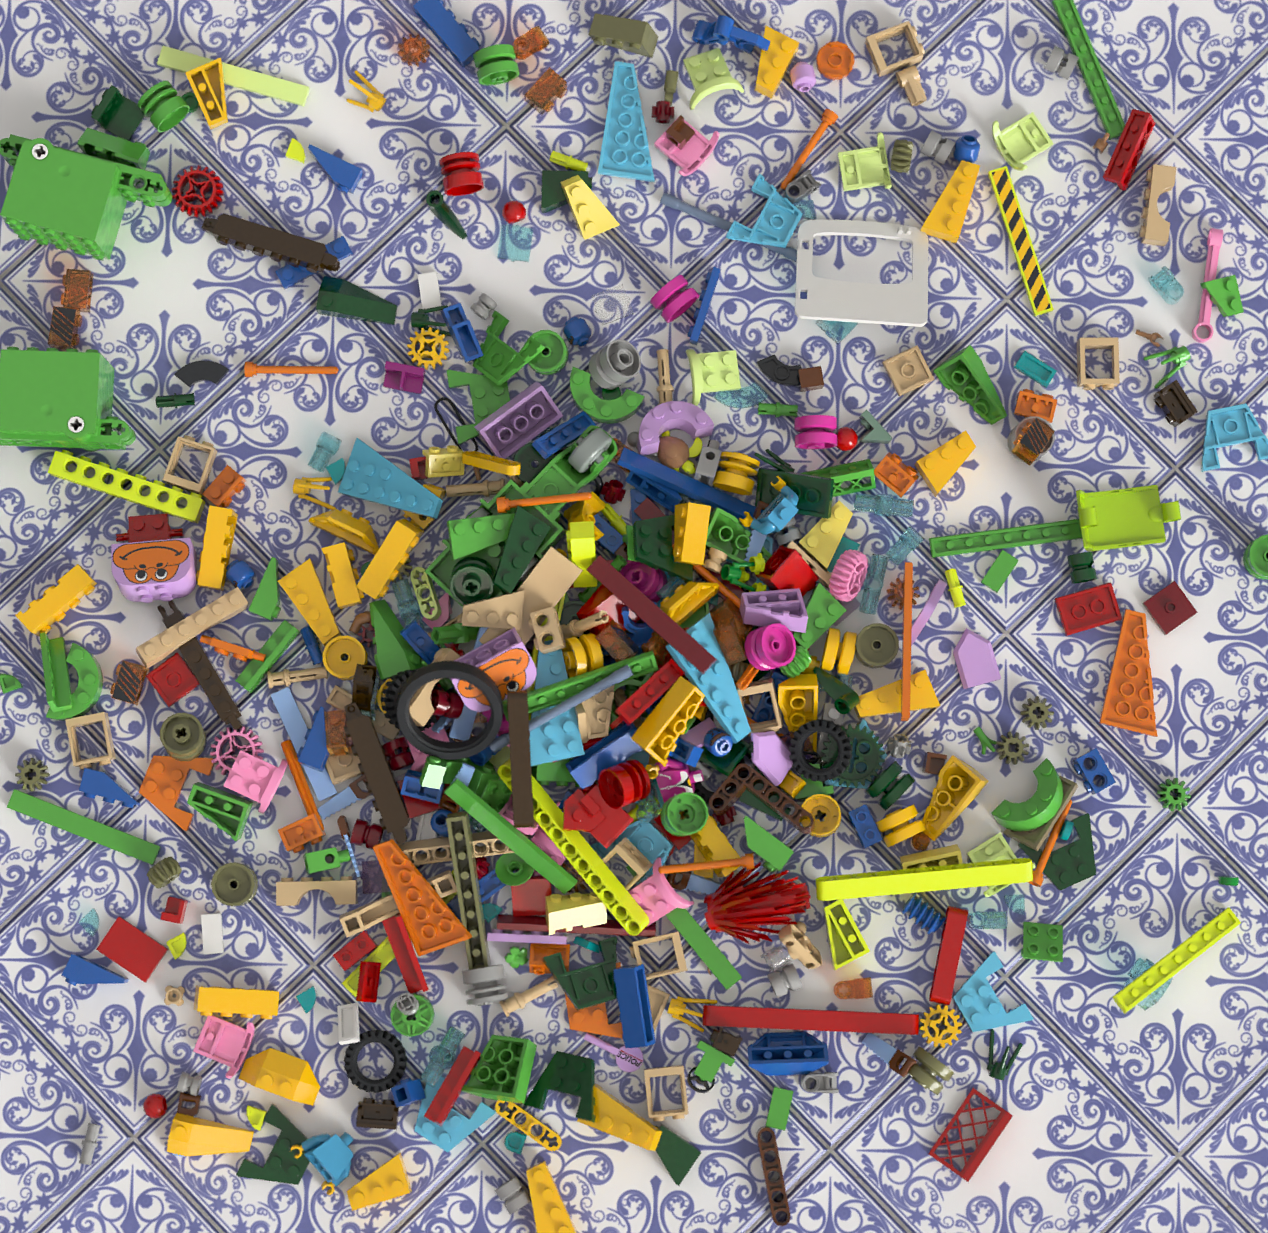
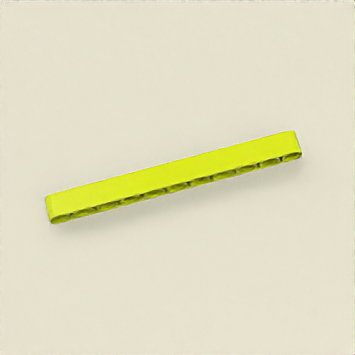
[498,758,649,936]
[815,858,1033,901]

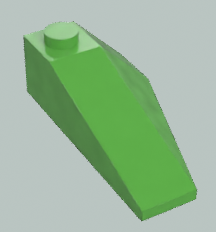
[933,345,1007,425]
[369,599,423,680]

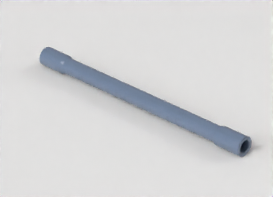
[660,192,797,262]
[489,664,633,752]

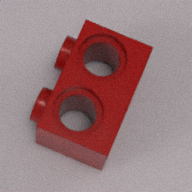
[333,930,378,971]

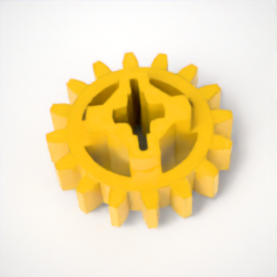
[407,327,450,370]
[919,1004,962,1048]

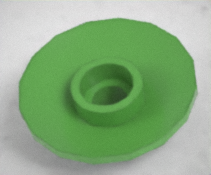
[495,852,534,886]

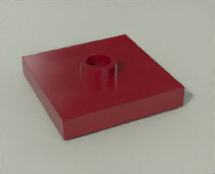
[1142,581,1198,635]

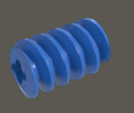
[902,892,946,935]

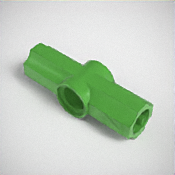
[431,623,480,644]

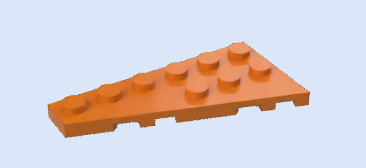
[1099,609,1158,737]
[373,839,473,957]

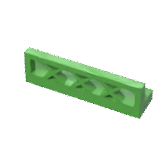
[800,459,876,497]
[235,619,300,693]
[39,632,73,712]

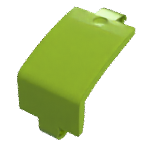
[1076,485,1181,552]

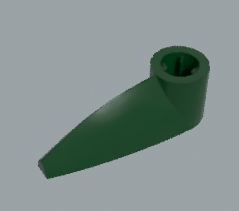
[426,190,467,240]
[813,666,860,714]

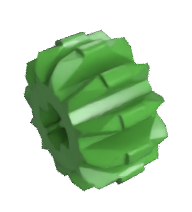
[779,645,812,678]
[1157,778,1191,811]

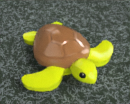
[657,430,703,474]

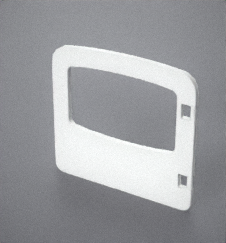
[795,220,928,327]

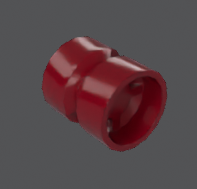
[431,689,464,719]
[382,736,415,772]
[350,818,383,849]

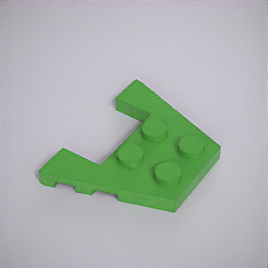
[473,310,545,386]
[446,370,510,445]

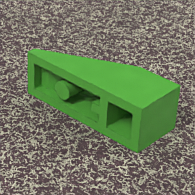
[248,557,281,621]

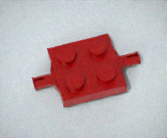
[116,513,183,543]

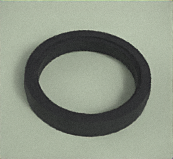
[397,661,503,760]

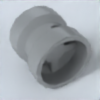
[471,293,497,320]
[396,993,419,1015]
[177,1072,202,1096]

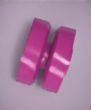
[650,275,699,323]
[794,415,837,449]
[619,560,668,603]
[745,623,796,671]

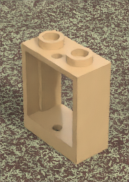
[865,21,925,77]
[1076,337,1120,390]
[163,435,218,495]
[735,678,783,737]
[65,712,116,770]
[602,837,653,891]
[629,931,687,980]
[644,1065,688,1121]

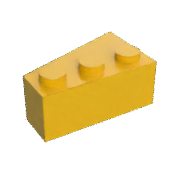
[755,25,799,99]
[185,58,228,129]
[914,430,976,497]
[673,502,711,566]
[321,542,365,609]
[346,1152,412,1211]

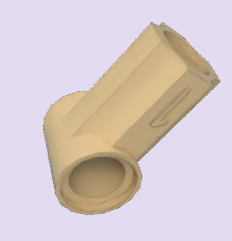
[896,65,927,107]

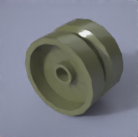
[855,623,899,668]
[160,713,207,761]
[211,862,258,906]
[908,1046,954,1096]

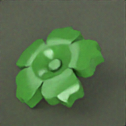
[504,946,528,968]

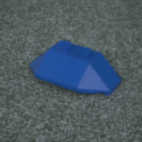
[747,1032,829,1076]

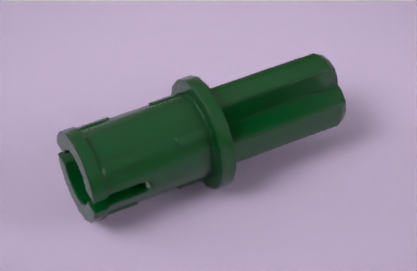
[155,393,195,408]

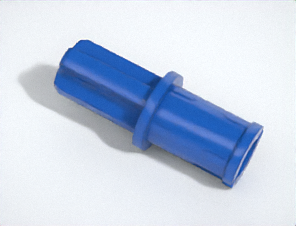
[300,626,323,665]

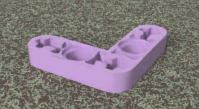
[911,579,948,646]

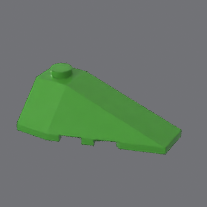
[705,507,772,569]

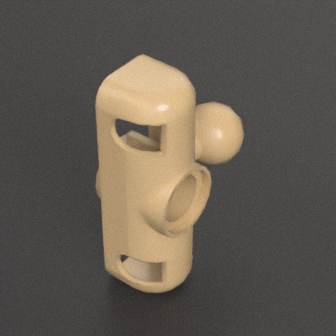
[779,921,822,969]

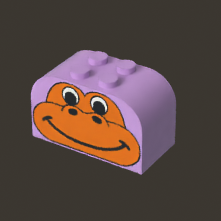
[111,538,197,603]
[450,627,537,712]

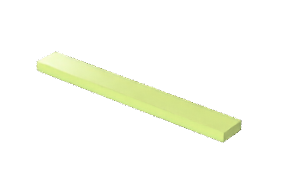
[157,46,310,106]

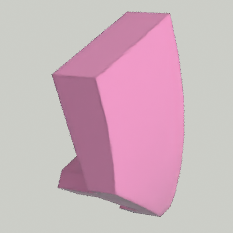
[422,592,452,630]

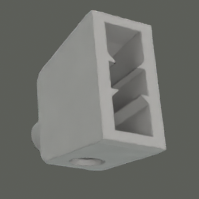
[694,440,722,487]

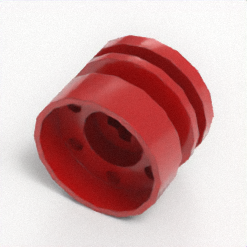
[439,152,484,196]
[598,759,651,809]

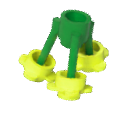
[721,553,766,592]

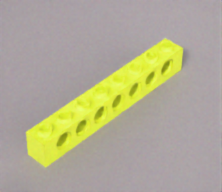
[48,450,206,524]

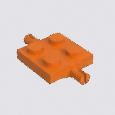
[200,634,266,662]

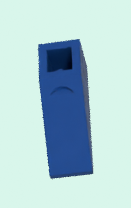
[751,667,791,723]
[297,707,330,772]
[79,768,140,808]

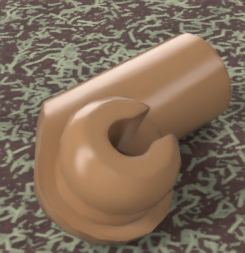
[349,611,371,634]

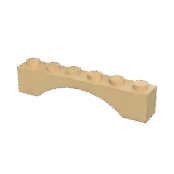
[136,587,248,669]
[339,870,457,937]

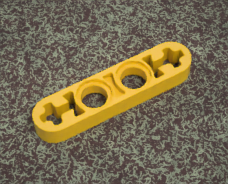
[462,451,521,475]
[495,1100,562,1151]

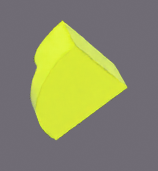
[285,138,305,163]
[166,933,187,960]
[246,1105,267,1131]

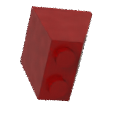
[755,545,819,599]
[576,585,640,643]
[580,782,634,849]

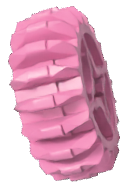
[829,549,869,602]
[210,726,264,775]

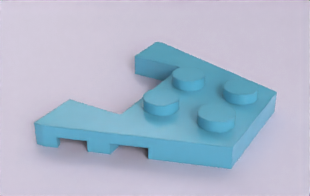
[726,174,803,248]
[1201,404,1268,472]
[591,817,673,887]
[952,951,1034,1032]
[414,1069,496,1152]

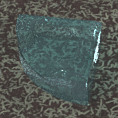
[794,200,816,220]
[1004,895,1025,915]
[78,909,99,937]

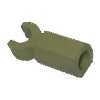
[664,70,679,106]

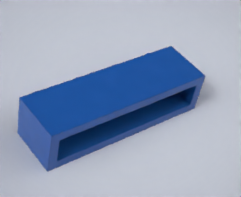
[413,0,481,68]
[565,722,642,790]
[613,964,656,1048]

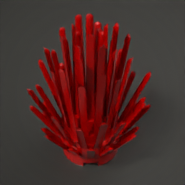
[704,862,811,945]

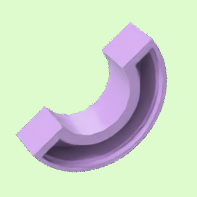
[637,401,714,456]

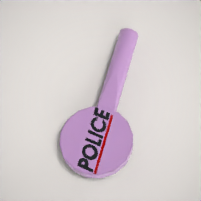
[584,1032,643,1072]

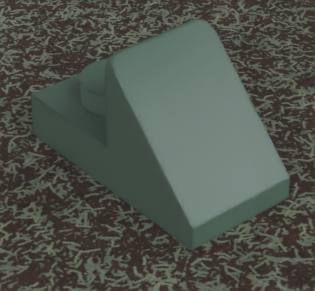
[859,409,892,444]

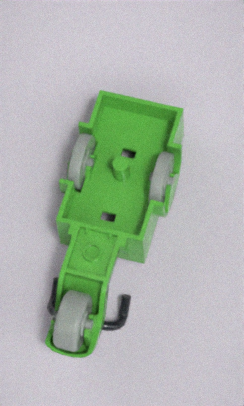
[425,425,618,608]

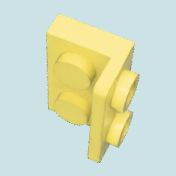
[422,445,465,478]

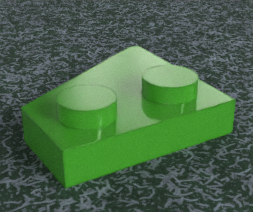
[1200,275,1244,317]

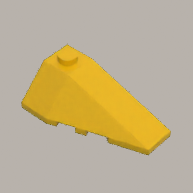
[167,1113,254,1156]

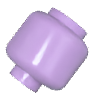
[790,62,816,92]

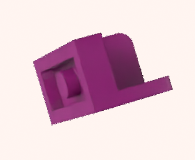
[383,361,425,394]

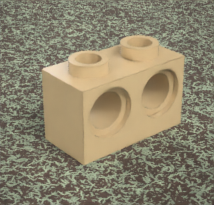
[529,607,566,654]

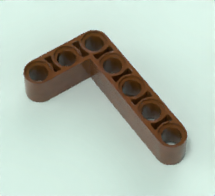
[709,764,815,834]

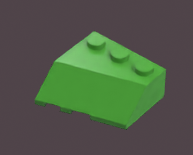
[77,128,150,170]
[744,816,794,873]
[461,1035,537,1104]

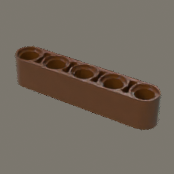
[756,1126,790,1226]

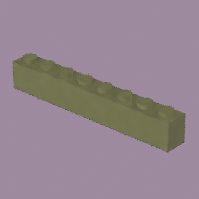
[446,811,491,970]

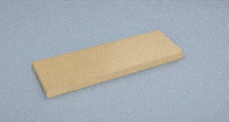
[479,546,583,645]

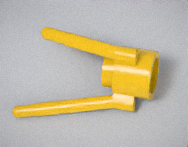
[346,70,386,113]
[293,477,336,510]
[667,996,717,1032]

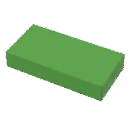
[981,550,1019,593]
[765,1087,794,1131]

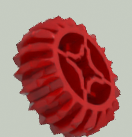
[171,165,224,218]

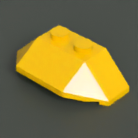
[308,508,379,555]
[658,581,720,642]
[239,1048,320,1106]

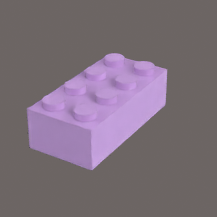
[474,381,563,459]

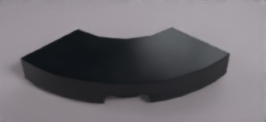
[757,354,802,386]
[174,360,229,387]

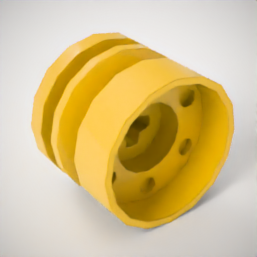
[713,451,760,496]
[801,794,841,838]

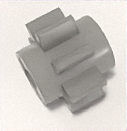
[887,734,911,758]

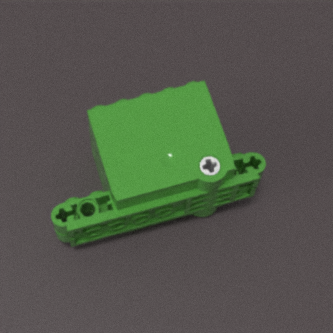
[0,134,173,261]
[0,347,136,452]

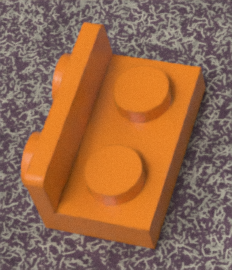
[1013,389,1057,423]
[874,452,919,497]
[202,465,246,508]
[278,813,326,853]
[529,943,570,975]

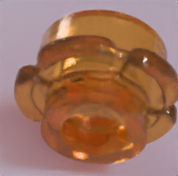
[912,832,930,851]

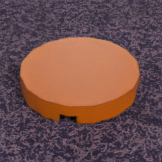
[816,41,854,80]

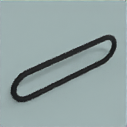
[434,397,478,451]

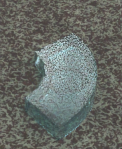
[714,382,769,408]

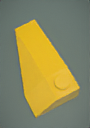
[778,674,818,753]
[922,755,989,841]

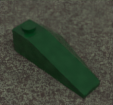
[316,276,397,325]

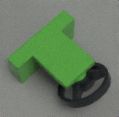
[793,751,834,800]
[687,1039,735,1093]

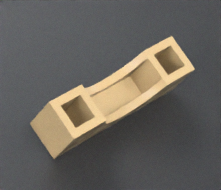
[1139,164,1176,246]
[409,648,460,727]
[276,876,358,906]

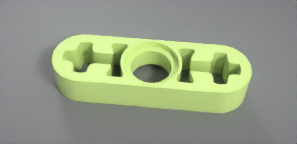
[410,567,441,621]

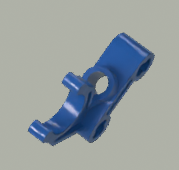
[692,15,771,54]
[600,602,657,667]

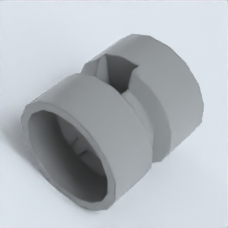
[1044,46,1079,80]
[920,130,955,165]
[776,516,802,546]
[767,963,803,998]
[495,1176,531,1214]

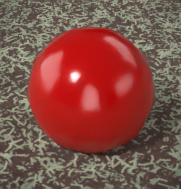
[502,200,526,224]
[836,427,858,451]
[143,1093,167,1119]

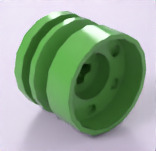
[137,81,190,132]
[660,792,708,836]
[390,993,435,1037]

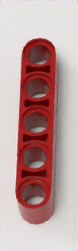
[929,906,968,1005]

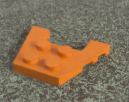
[139,755,215,831]
[565,962,623,1039]

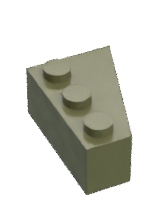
[589,13,658,58]

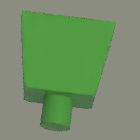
[303,847,350,875]

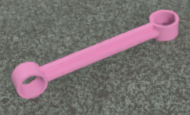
[1192,228,1223,343]

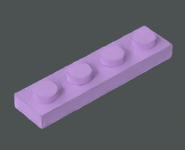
[487,929,567,944]

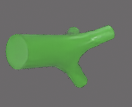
[973,727,996,754]

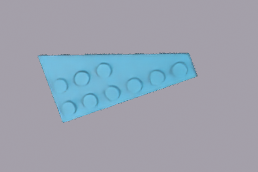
[598,61,655,182]
[338,438,443,519]
[665,613,751,744]
[530,640,585,766]

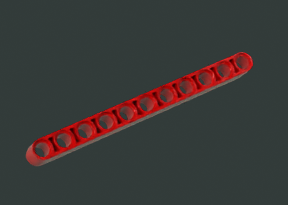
[702,1005,919,1035]

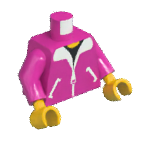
[645,757,704,815]

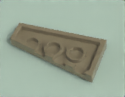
[1003,776,1078,851]

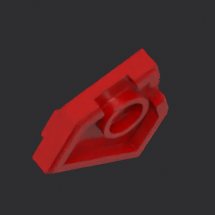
[563,789,606,832]

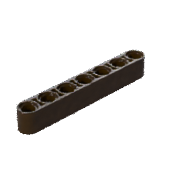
[507,690,534,828]

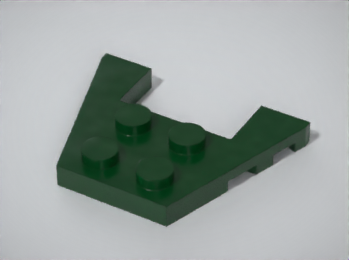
[633,514,693,583]
[1018,813,1096,891]
[542,936,617,1011]
[524,1051,595,1123]
[236,1104,310,1185]

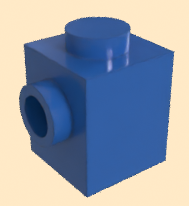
[391,1078,426,1107]

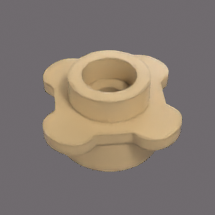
[164,986,185,1006]

